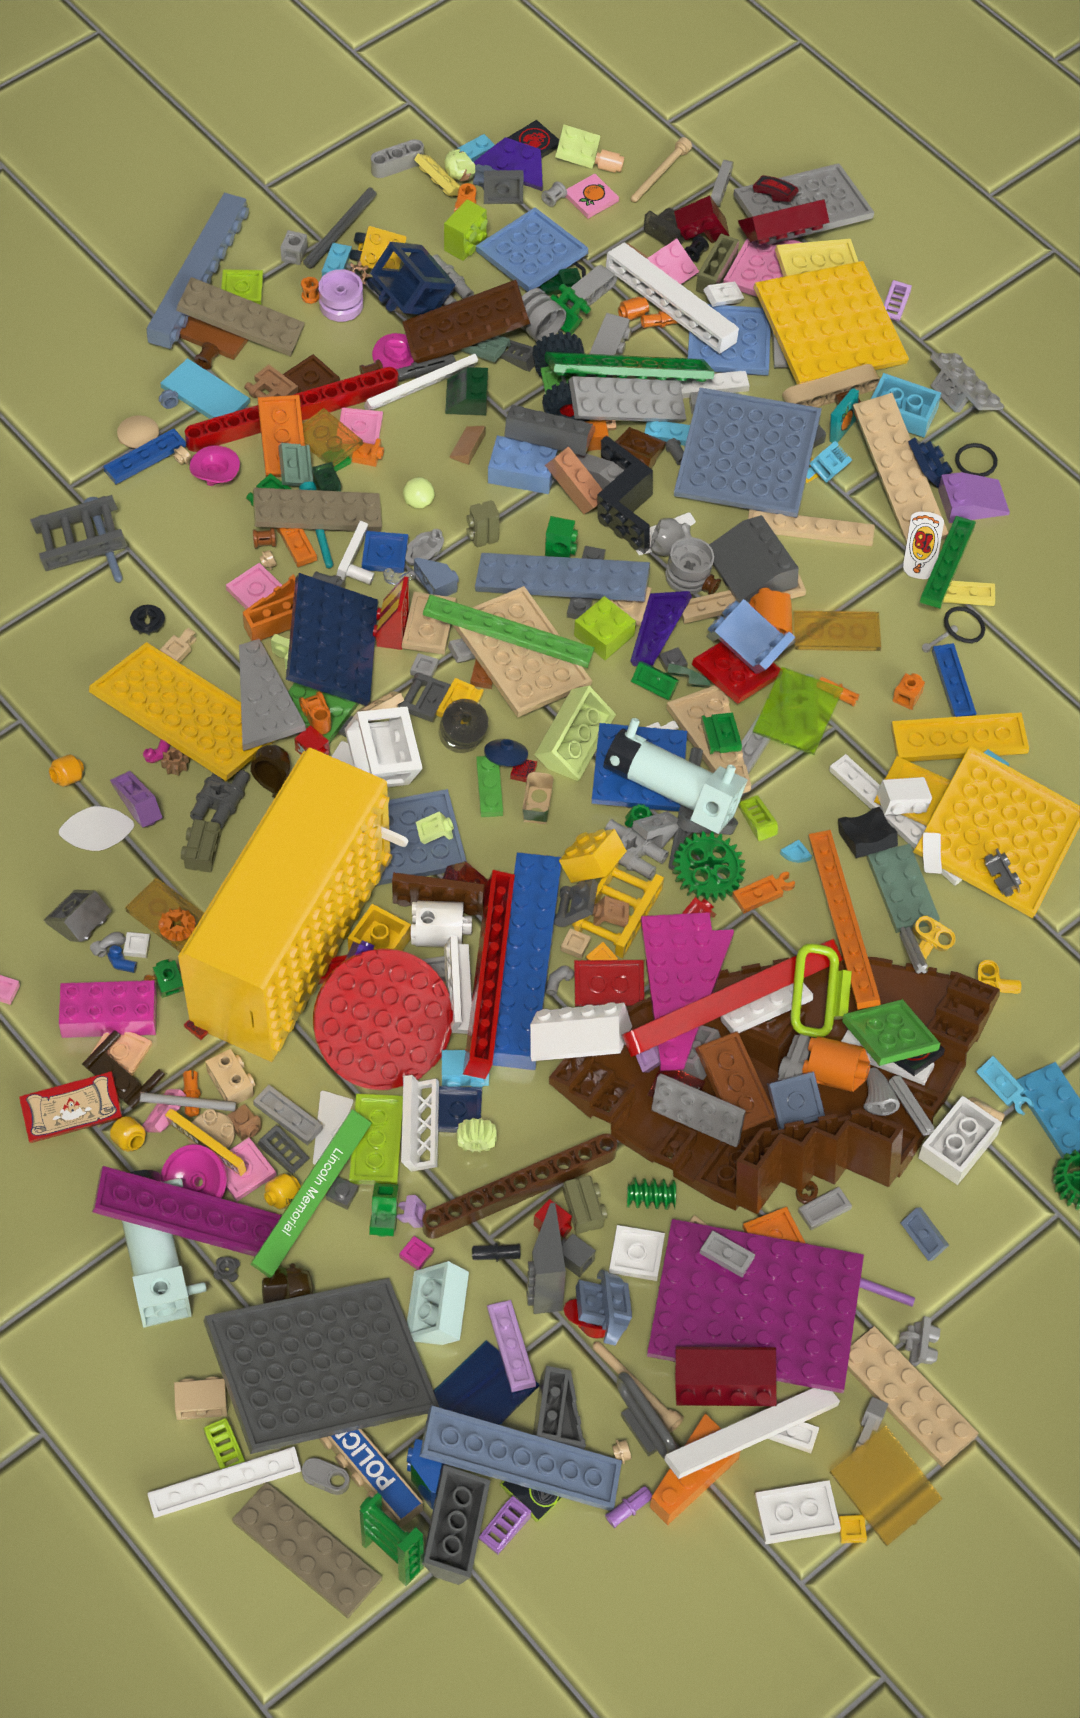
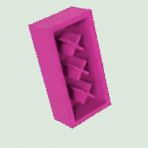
[59,980,157,1038]

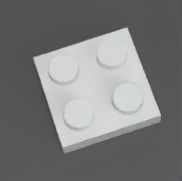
[609,1225,665,1281]

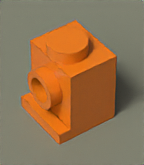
[893,673,925,710]

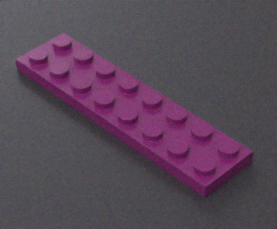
[92,1166,282,1257]

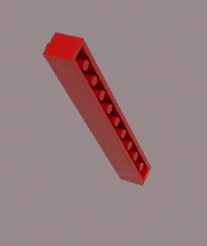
[463,870,515,1079]

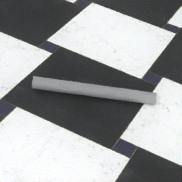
[139,1092,236,1111]

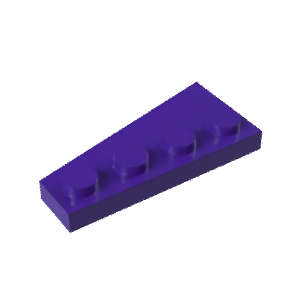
[630,591,692,666]

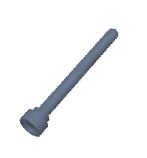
[83,497,123,583]

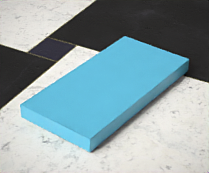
[160,358,250,419]

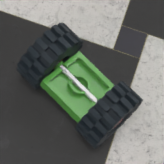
[532,331,590,422]

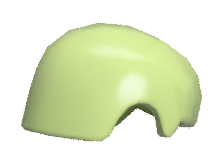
[403,477,435,508]

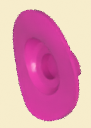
[372,333,414,369]
[189,446,240,486]

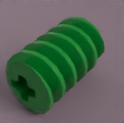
[627,1178,676,1210]

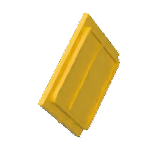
[874,756,951,826]

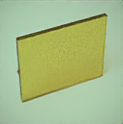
[830,1426,943,1546]

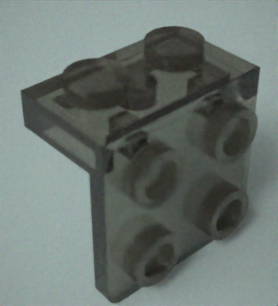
[644,208,686,245]

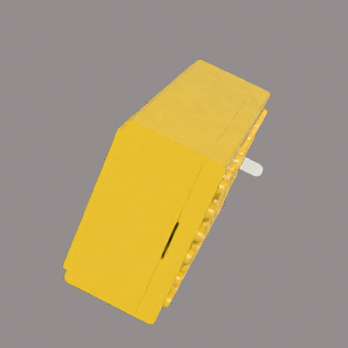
[178,748,408,1062]

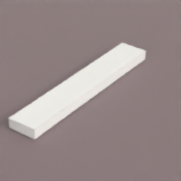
[364,354,478,410]
[147,1447,301,1518]

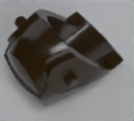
[250,745,290,798]
[262,1263,313,1304]

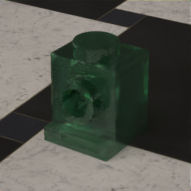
[312,462,341,492]

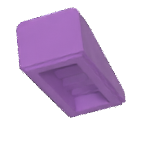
[479,1496,531,1555]

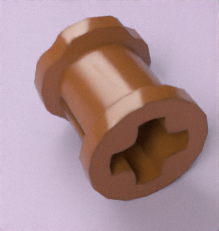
[253,528,276,548]

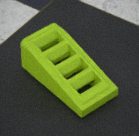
[738,795,778,841]
[203,1418,245,1470]

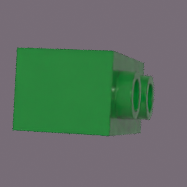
[545,516,578,558]

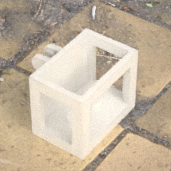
[345,707,423,787]

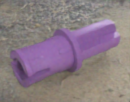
[605,1487,652,1528]

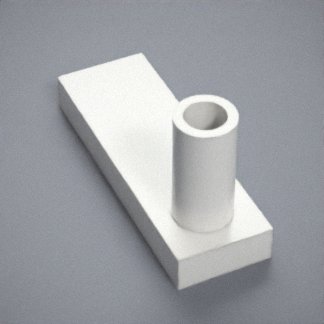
[337,521,375,585]

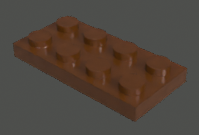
[392,872,484,916]

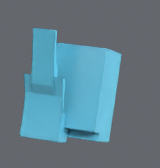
[807,441,852,483]

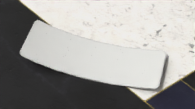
[923,833,942,874]

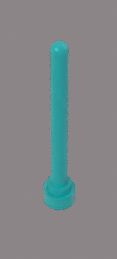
[299,481,333,569]

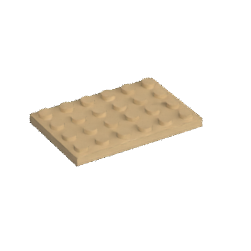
[453,586,592,717]

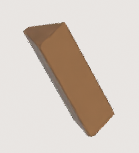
[450,426,486,465]

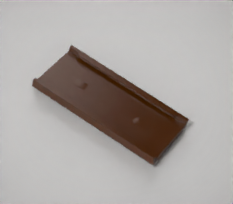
[402,279,531,363]

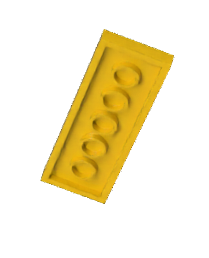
[891,712,1029,762]

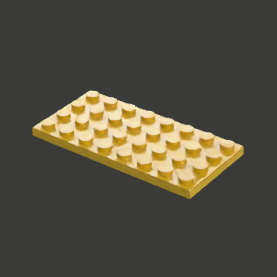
[89,642,274,781]

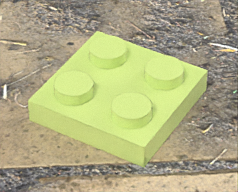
[555,124,600,169]

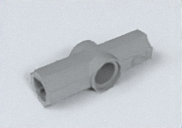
[778,1034,811,1080]

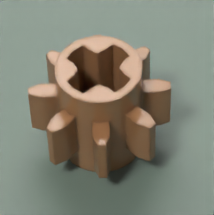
[348,260,370,284]
[161,747,189,776]

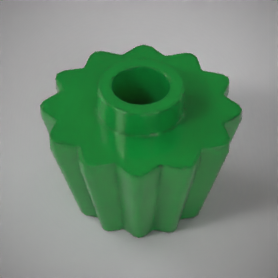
[625,804,653,828]

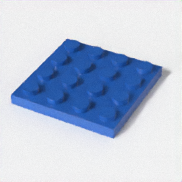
[591,723,687,812]

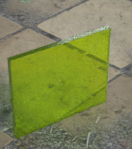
[753,667,843,755]

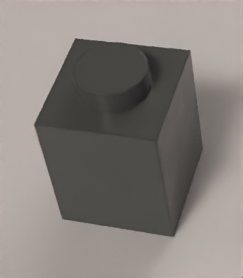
[561,1234,596,1278]

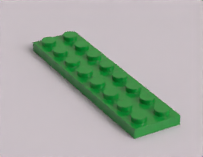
[545,352,715,382]

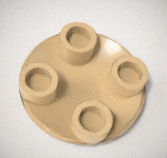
[117,415,159,448]
[188,1109,235,1149]

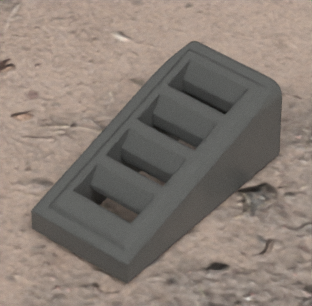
[500,340,535,372]
[257,1124,310,1175]

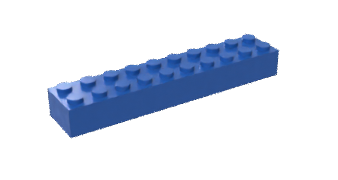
[492,852,562,1070]

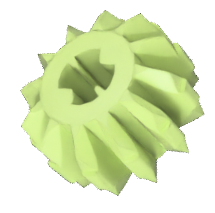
[457,1118,497,1153]

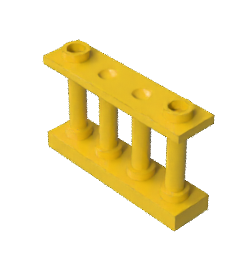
[572,861,664,958]

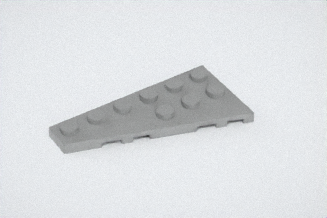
[239,639,306,751]

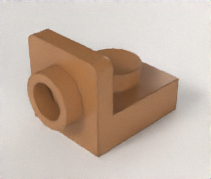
[592,896,629,927]
[227,1104,261,1141]

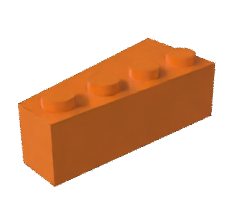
[650,1413,741,1525]

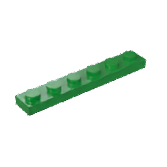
[920,516,976,609]

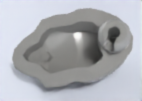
[405,529,444,566]

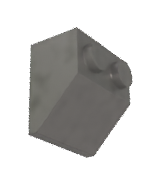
[44,890,111,942]

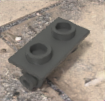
[984,848,1022,897]

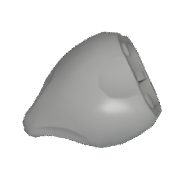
[650,518,692,556]

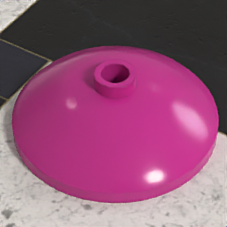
[161,1144,227,1199]

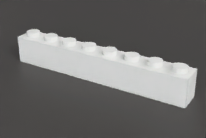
[606,242,739,354]

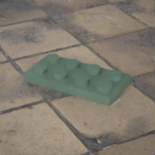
[867,844,940,933]

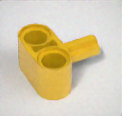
[912,916,955,960]
[975,960,1022,994]

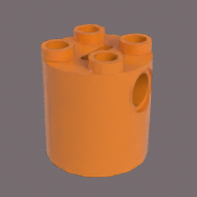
[749,588,793,634]
[802,1036,870,1092]

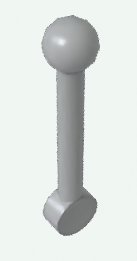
[922,625,958,653]

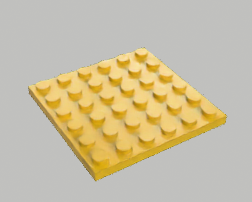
[753,261,909,385]
[913,746,1080,918]

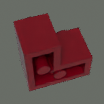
[674,195,730,243]

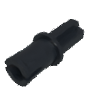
[472,1243,520,1262]

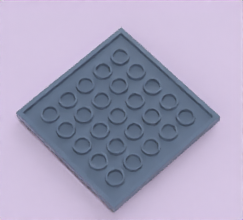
[674,387,822,518]

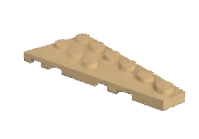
[666,685,751,793]

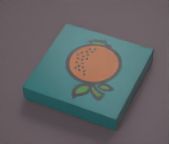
[830,388,859,443]

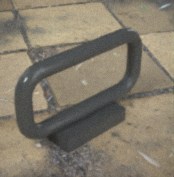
[617,1372,677,1459]

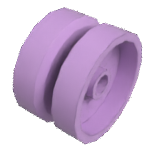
[319,269,363,322]

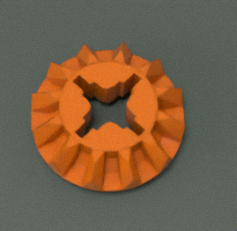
[158,907,196,941]

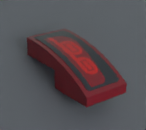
[753,175,799,202]

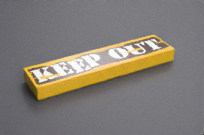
[165,1109,247,1176]

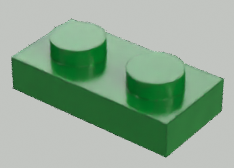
[631,661,679,700]

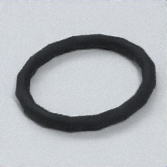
[955,443,998,477]
[944,606,986,643]

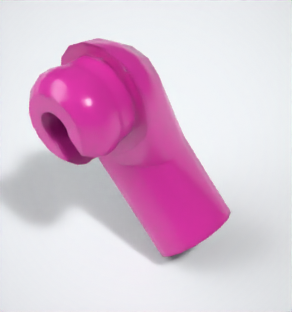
[143,739,170,763]

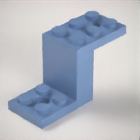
[707,599,795,674]

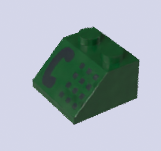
[445,367,488,416]

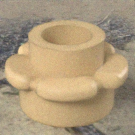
[173,446,192,465]
[259,550,277,570]
[612,1439,632,1464]

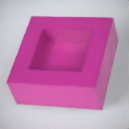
[399,1236,433,1270]

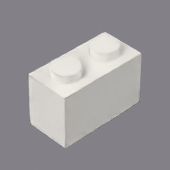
[877,777,932,815]

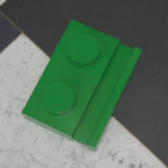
[701,712,742,754]

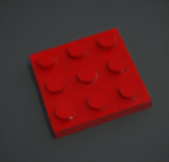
[691,642,783,704]

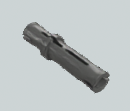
[396,354,456,382]

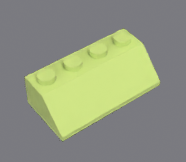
[534,686,616,781]

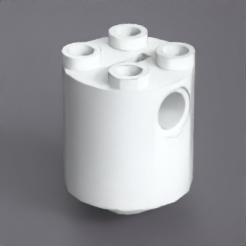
[411,901,472,947]

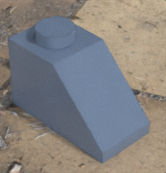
[414,558,459,596]

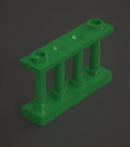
[359,1493,424,1586]

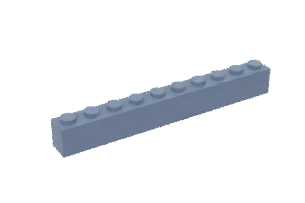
[146,193,249,349]

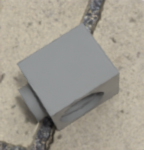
[280,230,308,265]

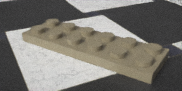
[176,277,304,357]
[253,488,382,532]
[232,1482,382,1619]

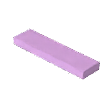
[487,1300,536,1392]

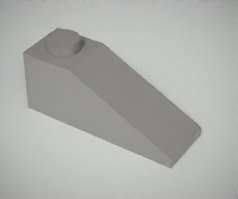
[577,453,624,489]

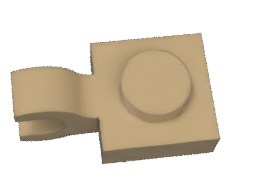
[160,628,196,663]

